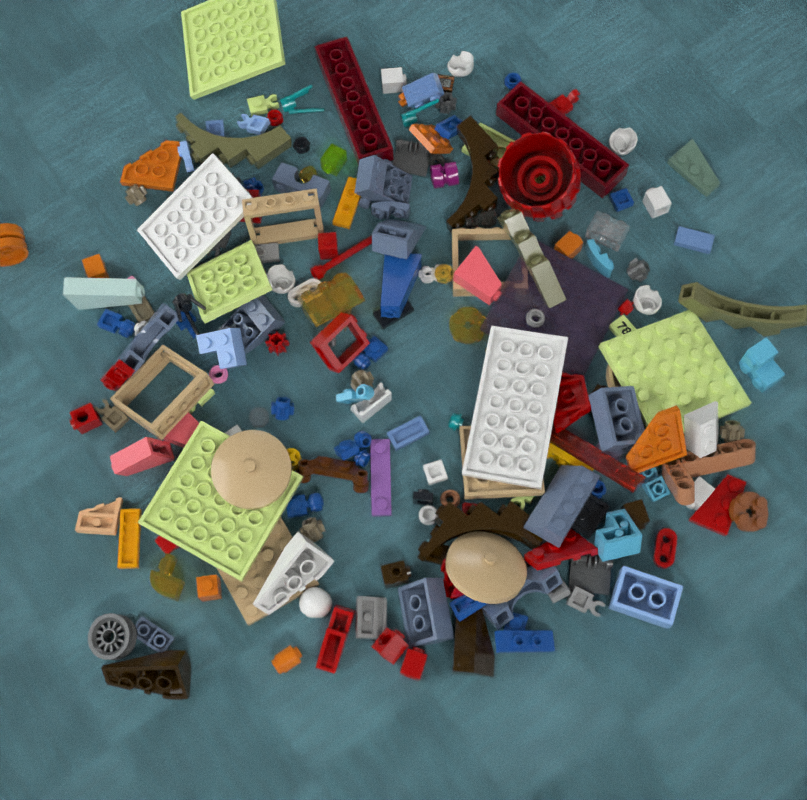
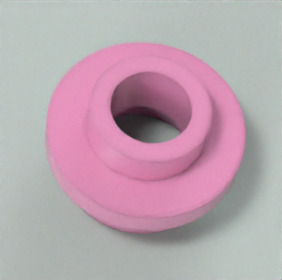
[209,365,228,384]

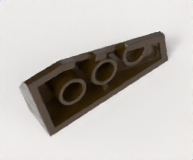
[452,608,495,677]
[101,650,192,700]

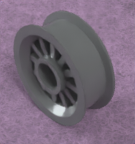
[88,613,137,660]

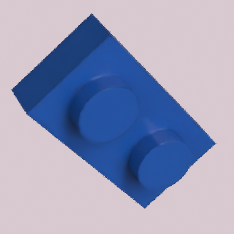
[434,115,462,139]
[449,595,488,621]

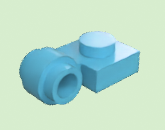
[336,384,374,404]

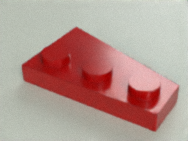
[688,475,747,537]
[524,529,598,571]

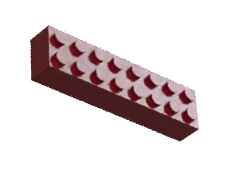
[315,36,394,166]
[496,81,629,199]

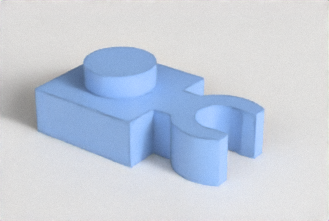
[237,114,270,135]
[177,141,195,172]

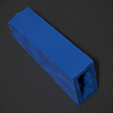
[381,254,422,318]

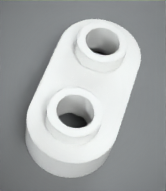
[288,278,323,307]

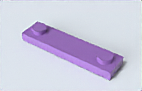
[371,439,392,517]

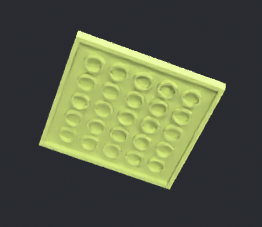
[181,0,285,100]
[598,310,752,433]
[138,421,303,582]

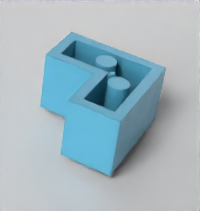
[738,337,786,393]
[594,509,643,562]

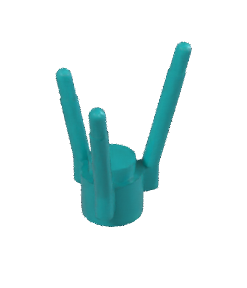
[280,85,325,115]
[401,99,439,128]

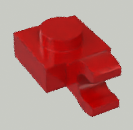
[550,89,580,115]

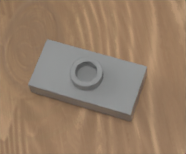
[255,243,280,263]

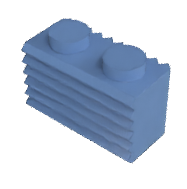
[402,72,445,109]

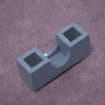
[272,162,331,207]

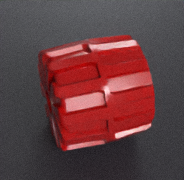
[497,131,581,222]

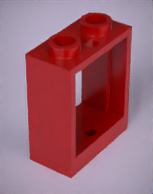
[310,312,370,373]

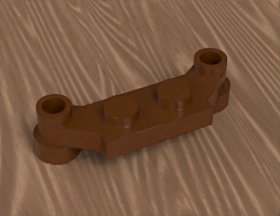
[296,456,369,493]

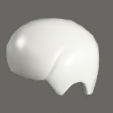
[448,51,474,77]
[609,127,638,155]
[267,264,295,294]
[633,285,662,315]
[299,587,332,618]

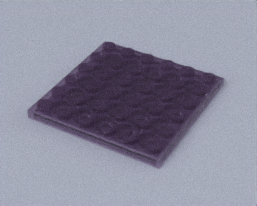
[480,241,628,375]

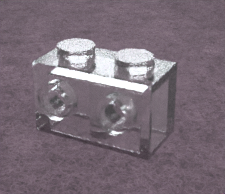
[585,211,630,252]

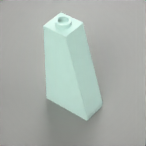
[63,277,145,310]

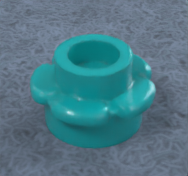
[448,413,464,431]

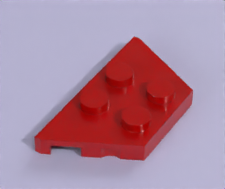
[553,372,592,433]

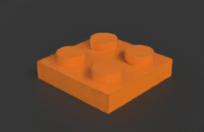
[409,124,454,154]

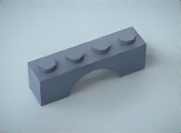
[115,303,178,375]
[481,566,563,630]

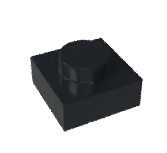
[413,489,433,506]

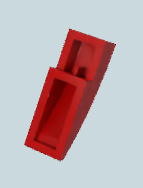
[315,605,356,674]

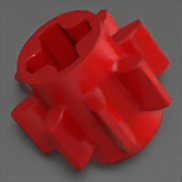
[265,331,290,356]

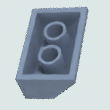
[588,386,644,452]
[398,578,454,648]

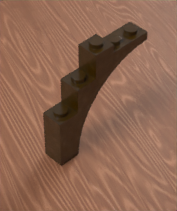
[446,115,498,233]
[417,501,543,562]

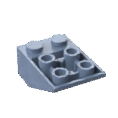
[354,155,412,204]
[372,219,426,259]
[219,295,285,355]

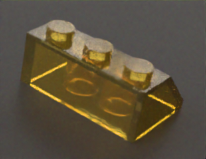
[297,272,366,327]

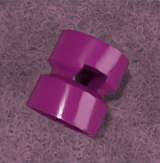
[430,162,459,189]

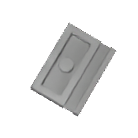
[355,596,387,639]

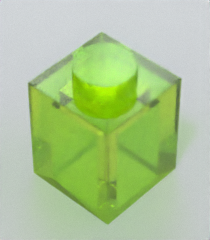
[320,143,348,176]

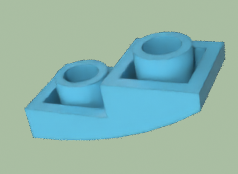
[585,239,614,278]
[635,467,671,502]

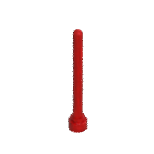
[310,235,372,280]

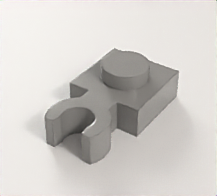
[566,585,605,617]

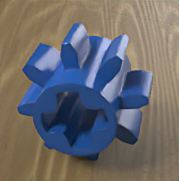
[243,177,264,197]
[271,397,294,420]

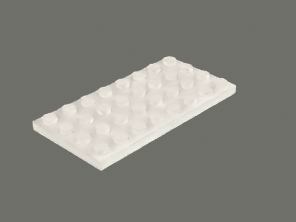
[462,326,568,489]

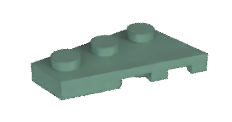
[667,139,720,197]

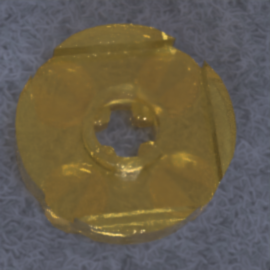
[449,307,487,344]

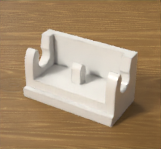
[350,383,392,423]

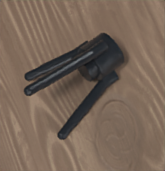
[172,293,206,335]

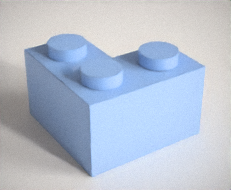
[196,328,247,369]

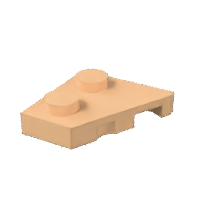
[75,497,123,536]

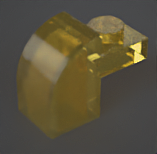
[150,553,185,602]

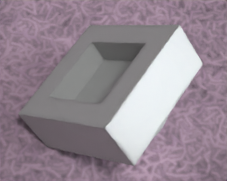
[547,576,571,604]

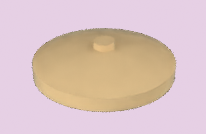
[211,430,292,510]
[445,531,527,604]

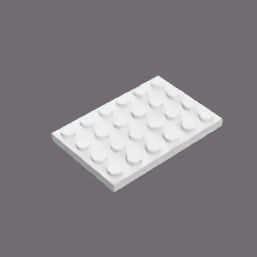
[137,153,253,280]

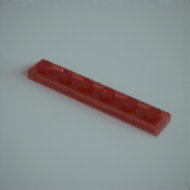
[550,422,646,493]

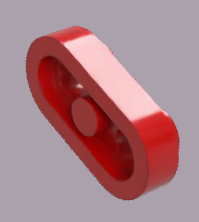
[653,528,677,569]

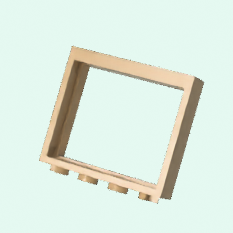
[242,188,324,245]
[452,227,528,297]
[110,345,214,440]

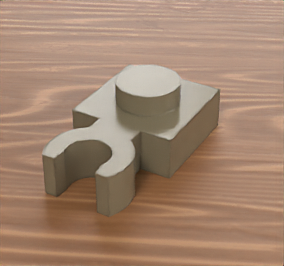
[94,399,129,433]

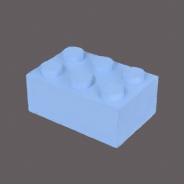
[608,566,683,629]

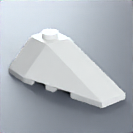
[253,532,334,615]

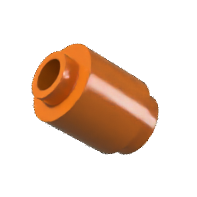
[271,645,303,674]

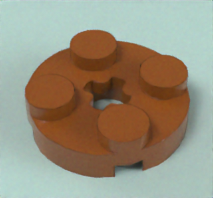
[729,492,768,532]

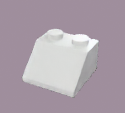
[684,401,719,458]

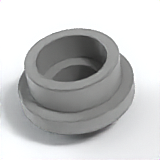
[526,309,545,328]

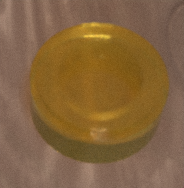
[299,166,317,183]
[435,264,453,284]

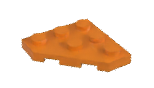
[120,140,182,192]
[626,405,687,475]

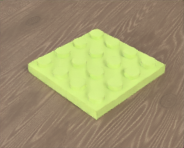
[187,240,273,323]

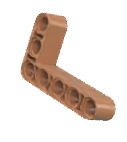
[662,439,756,505]

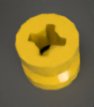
[286,448,302,471]

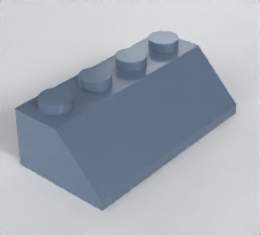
[524,465,600,548]

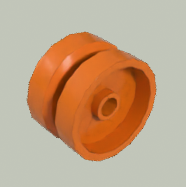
[0,223,29,267]

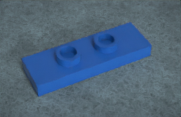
[495,630,555,653]

